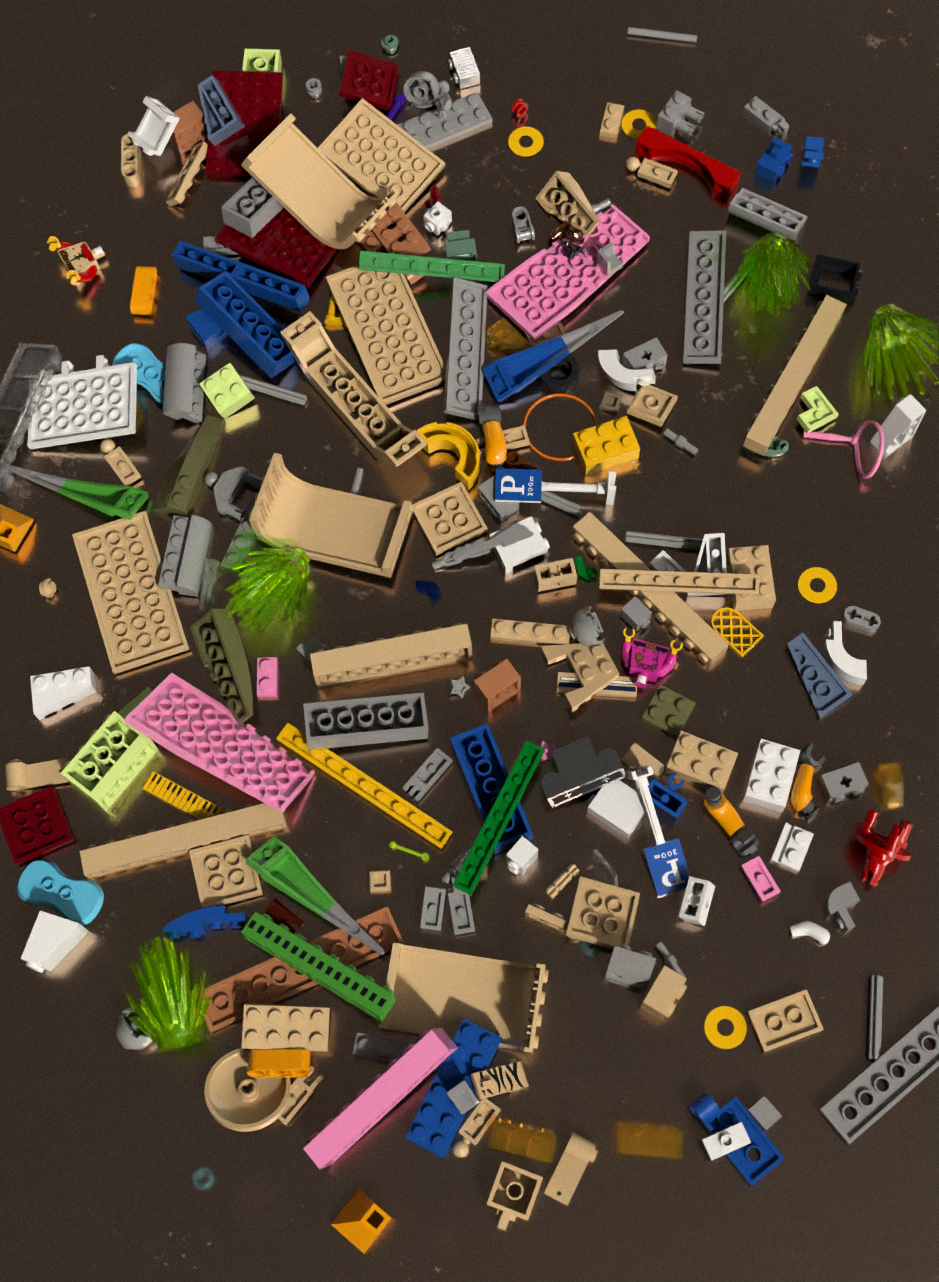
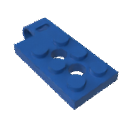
[689,1092,785,1187]

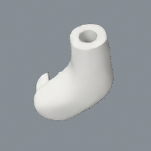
[789,921,830,944]

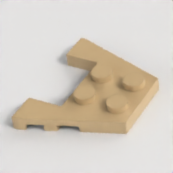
[541,643,619,712]

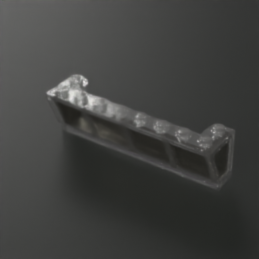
[0,343,63,492]

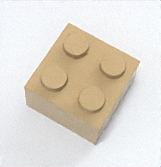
[640,965,687,1021]

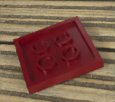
[339,50,399,111]
[0,785,74,866]

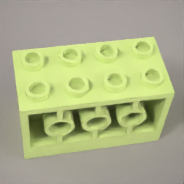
[61,711,158,812]

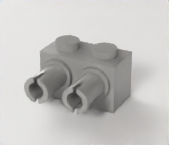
[656,90,705,136]

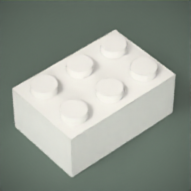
[743,739,800,813]

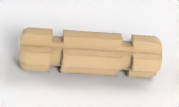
[545,863,579,898]

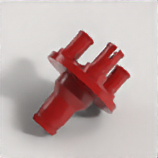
[854,808,913,886]

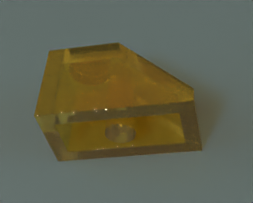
[875,762,904,810]

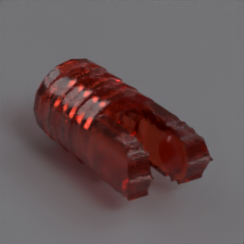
[264,898,303,934]

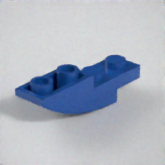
[162,905,248,939]

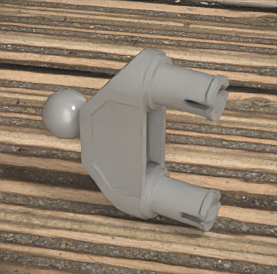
[204,466,262,521]

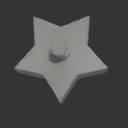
[449,676,471,699]

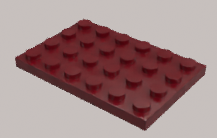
[206,70,283,177]
[215,208,337,288]

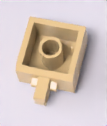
[487,1161,543,1231]

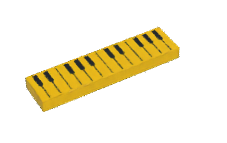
[143,771,223,820]

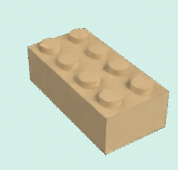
[241,1003,330,1051]

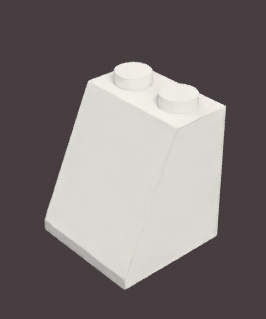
[21,911,88,973]

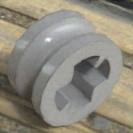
[306,78,322,97]

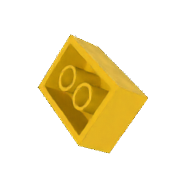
[572,416,640,475]

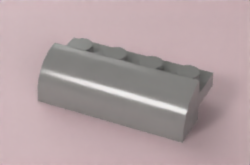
[728,188,808,242]
[163,343,206,424]
[158,515,213,597]

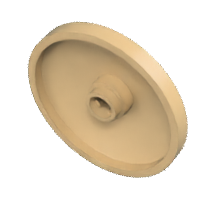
[204,1048,291,1132]

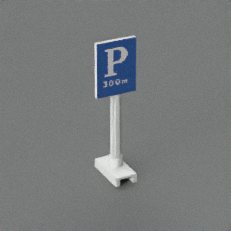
[495,468,616,506]
[626,765,690,897]

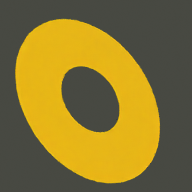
[622,109,657,139]
[508,127,544,157]
[798,567,837,603]
[704,1006,747,1049]

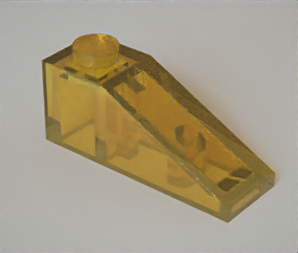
[486,317,533,355]

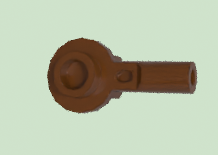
[503,451,540,470]

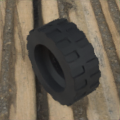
[538,354,580,393]

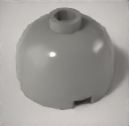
[403,71,440,109]
[569,606,605,646]
[115,1008,159,1050]

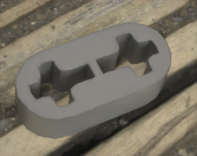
[842,606,881,633]

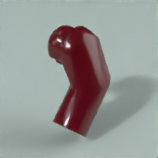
[424,186,442,209]

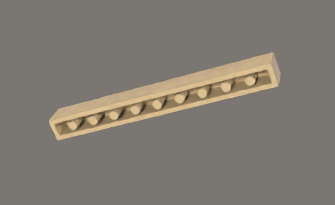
[743,295,847,456]
[572,512,729,666]
[79,803,287,879]

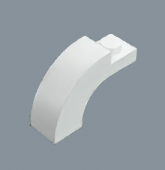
[598,349,656,391]
[823,621,867,685]

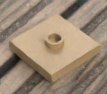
[627,385,678,427]

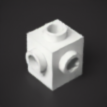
[423,202,452,236]

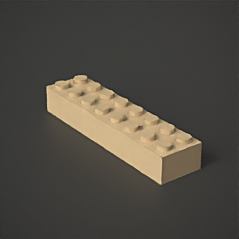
[310,623,473,688]

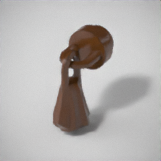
[548,222,583,243]

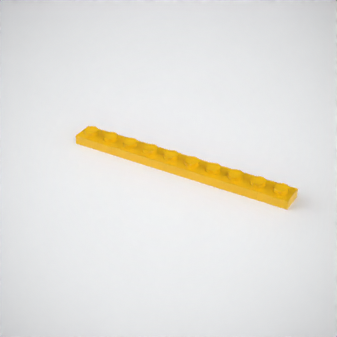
[276,723,453,850]

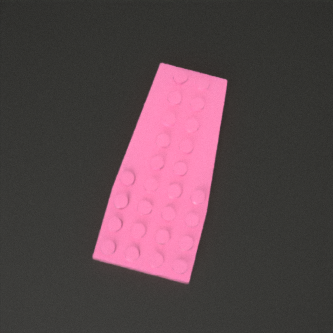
[485,204,649,341]
[125,673,315,812]

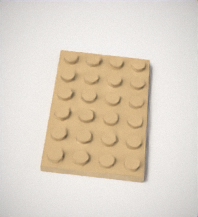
[318,98,445,213]

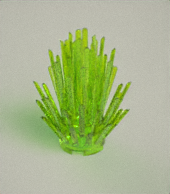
[737,233,812,316]
[224,544,312,631]
[125,936,212,1053]

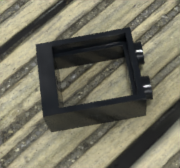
[807,254,862,304]

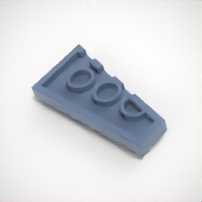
[787,633,852,719]

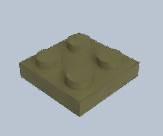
[641,684,696,738]

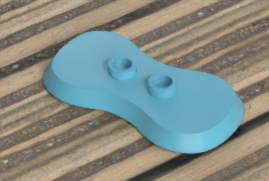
[112,343,166,404]
[16,858,104,926]

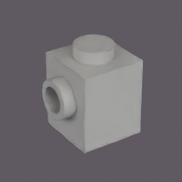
[620,596,652,631]

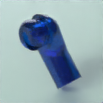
[416,580,441,599]

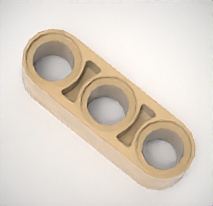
[121,134,141,188]

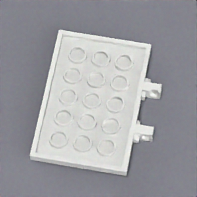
[27,355,137,449]

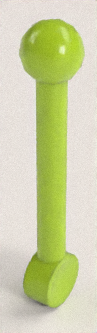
[389,841,429,861]

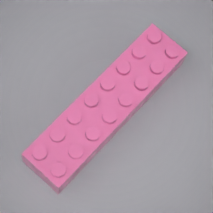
[303,1028,458,1169]

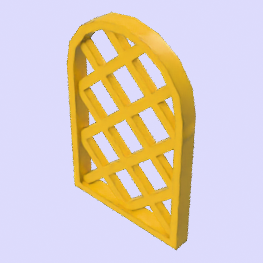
[711,607,764,657]

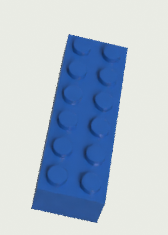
[195,271,296,378]
[450,723,533,854]
[405,1018,503,1158]

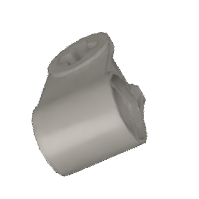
[512,206,535,244]

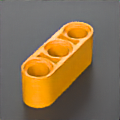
[130,266,157,315]
[247,1049,311,1078]

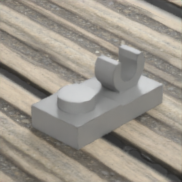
[420,886,446,931]

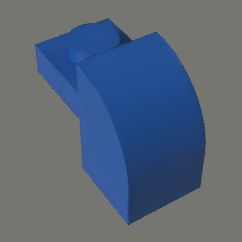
[801,136,824,168]

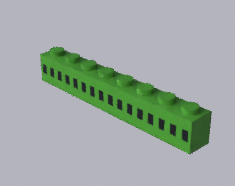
[241,912,396,1022]

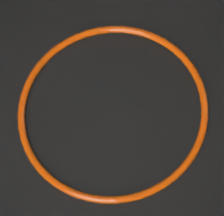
[523,393,597,461]

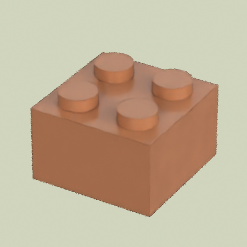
[169,101,208,154]
[474,659,521,711]

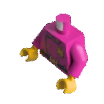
[621,627,683,688]

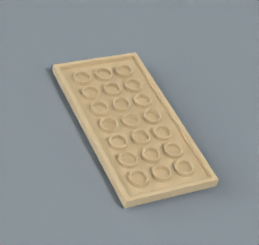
[326,252,446,405]
[72,511,189,674]

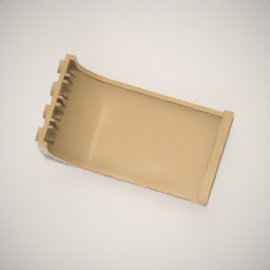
[241,113,400,249]
[248,453,413,578]
[379,942,549,1053]

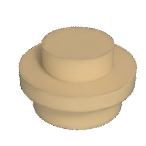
[39,578,56,598]

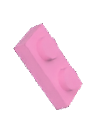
[257,657,278,698]
[741,856,781,902]

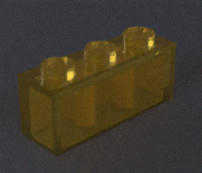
[488,1118,558,1164]
[616,1122,683,1159]

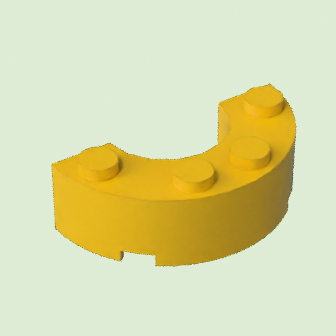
[417,422,480,491]

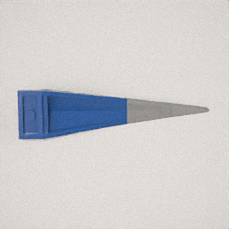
[482,310,624,402]

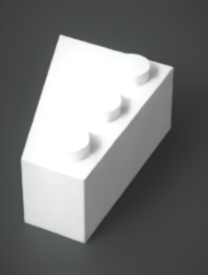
[870,394,926,457]
[688,533,727,596]
[30,666,97,721]

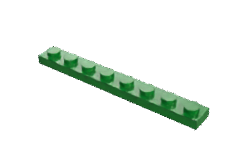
[358,251,505,282]
[452,740,545,896]

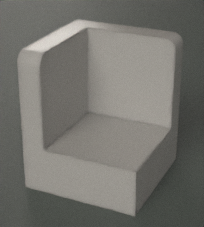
[597,243,623,276]
[296,638,328,668]
[447,1080,480,1114]
[747,1096,782,1131]

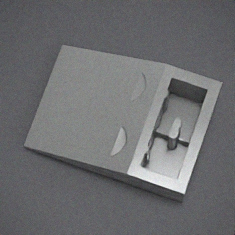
[604,944,656,993]

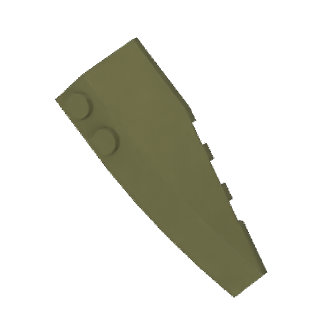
[152,415,225,518]
[190,609,253,724]

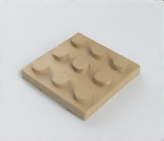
[412,482,488,556]
[189,835,263,908]
[565,876,640,949]

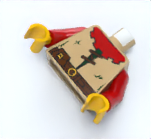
[47,236,105,286]

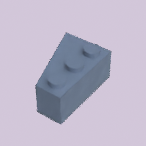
[198,75,245,146]

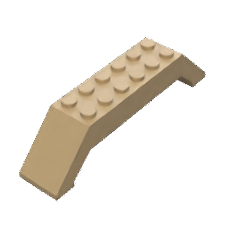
[280,311,427,467]

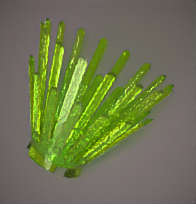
[863,304,939,400]

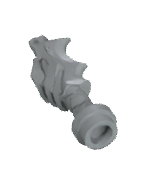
[433,80,452,117]

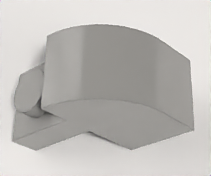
[825,882,860,933]

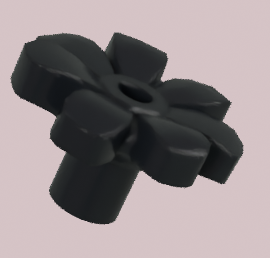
[563,241,585,260]

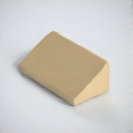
[621,743,666,783]

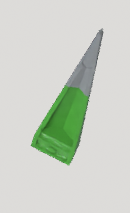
[4,464,148,520]
[246,836,384,955]

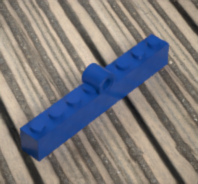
[172,241,310,312]

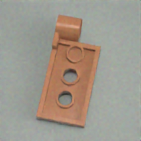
[371,202,431,285]

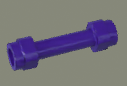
[386,93,406,121]

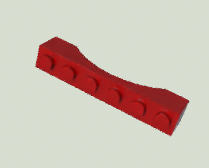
[635,126,741,199]

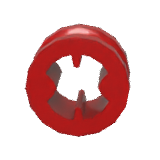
[511,99,528,117]

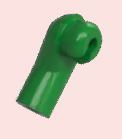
[573,556,598,580]

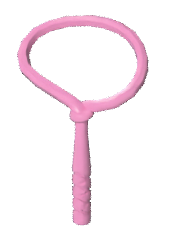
[803,420,884,479]

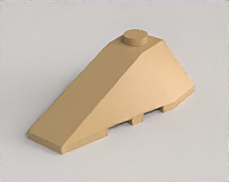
[535,171,600,235]

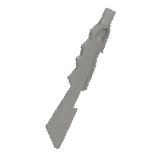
[432,524,534,569]

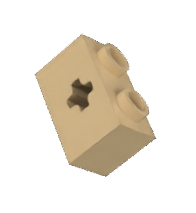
[534,558,577,592]

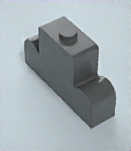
[541,737,627,808]

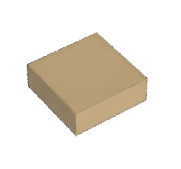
[369,870,391,893]

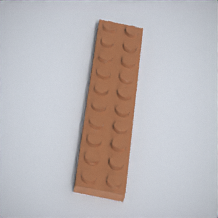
[195,906,405,1033]

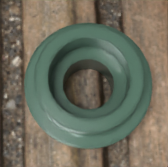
[381,35,399,52]

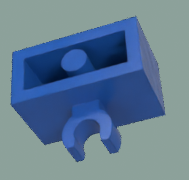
[755,137,793,183]
[648,773,688,818]

